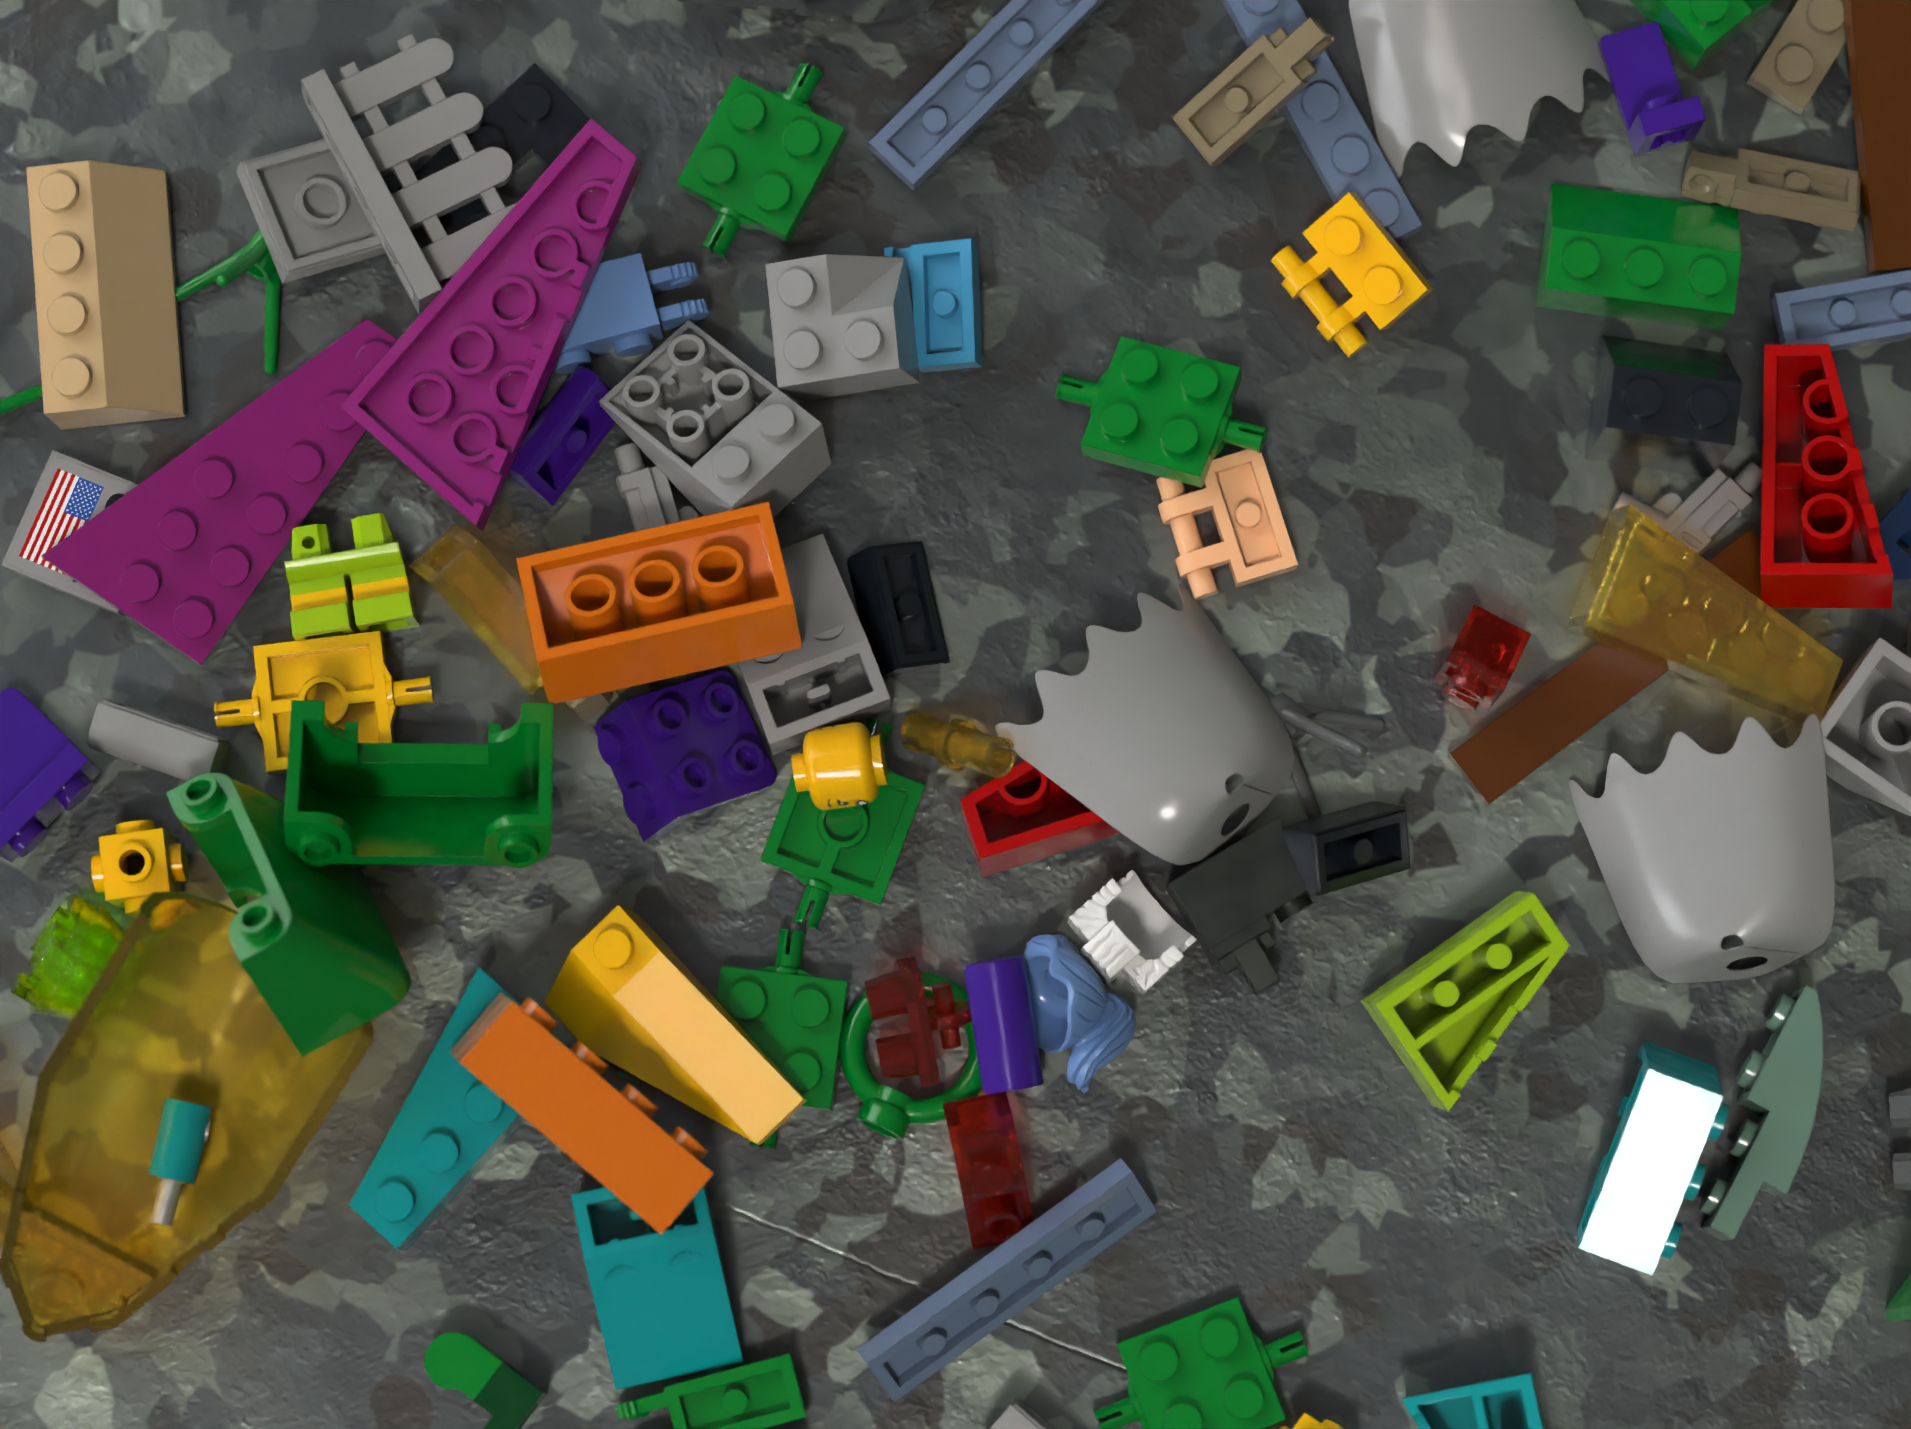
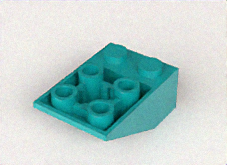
[571,1183,744,1390]

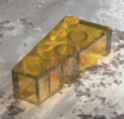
[1567,505,1843,722]

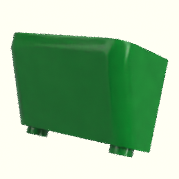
[284,700,554,868]
[166,772,411,1057]

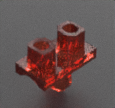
[864,956,972,1087]

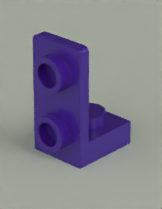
[1599,22,1706,157]

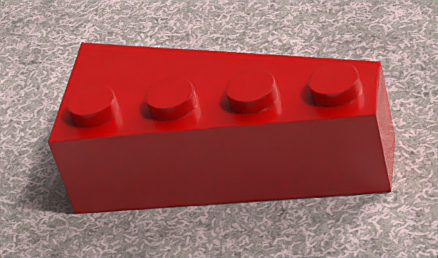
[1760,344,1893,608]
[960,760,1227,878]

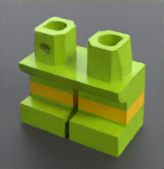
[284,513,420,641]

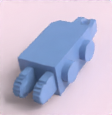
[554,252,709,374]

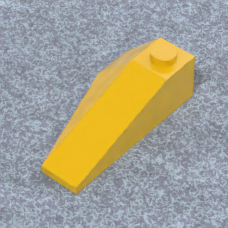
[544,905,807,1145]

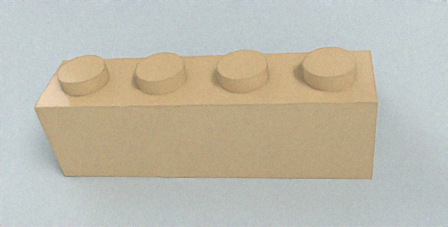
[26,160,186,430]

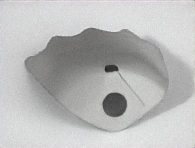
[1348,0,1610,180]
[995,584,1295,866]
[1568,713,1835,983]

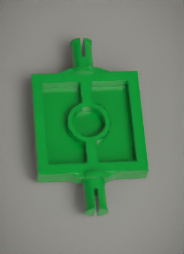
[676,62,847,259]
[1056,336,1268,488]
[760,718,925,930]
[716,928,850,1150]
[1093,1297,1309,1429]

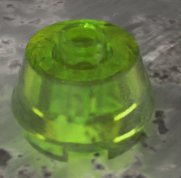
[11,893,135,1023]

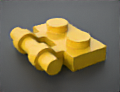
[1271,192,1434,358]

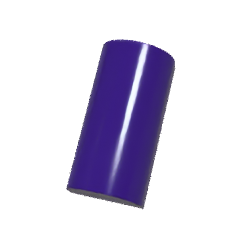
[508,365,616,506]
[964,955,1044,1094]

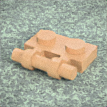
[1156,449,1298,600]

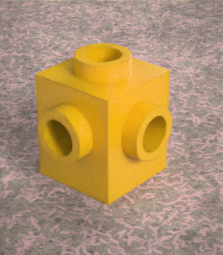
[91,820,188,916]

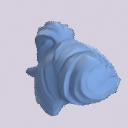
[1024,934,1135,1093]

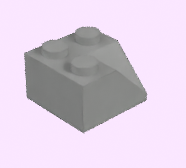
[765,254,920,402]
[1817,638,1911,817]

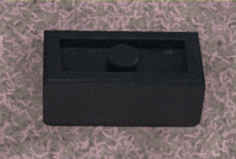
[847,541,949,678]
[1282,801,1410,896]

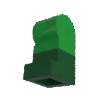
[424,1332,548,1429]

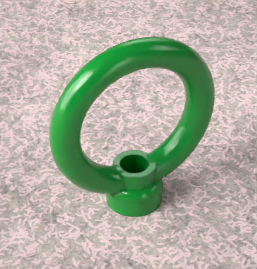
[840,972,982,1141]

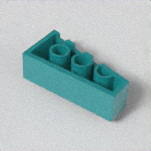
[349,967,570,1252]

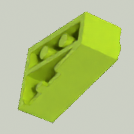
[1361,891,1570,1112]

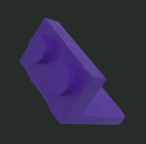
[593,671,776,842]
[0,687,102,863]

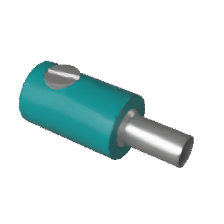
[148,1098,213,1226]

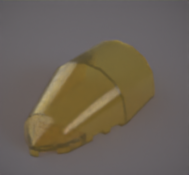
[0,892,374,1342]

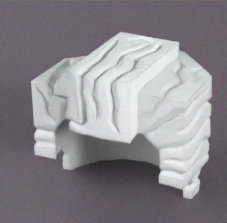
[1067,870,1197,995]

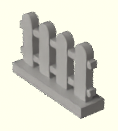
[301,34,518,315]

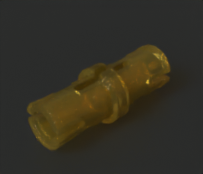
[900,712,1016,779]

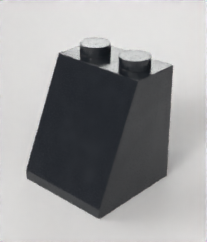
[1584,335,1743,477]

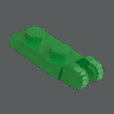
[615,1353,807,1429]

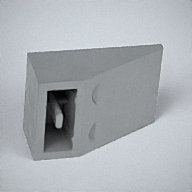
[599,320,832,518]
[737,534,891,755]

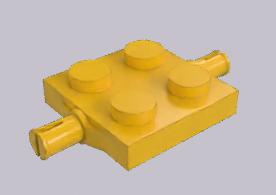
[214,631,435,775]

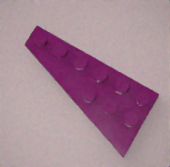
[340,118,643,531]
[41,318,398,667]

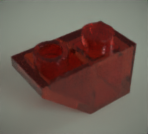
[1433,604,1531,711]
[943,1092,1033,1250]

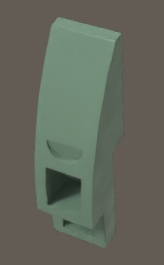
[1699,985,1823,1241]

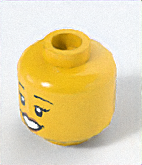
[791,722,888,810]

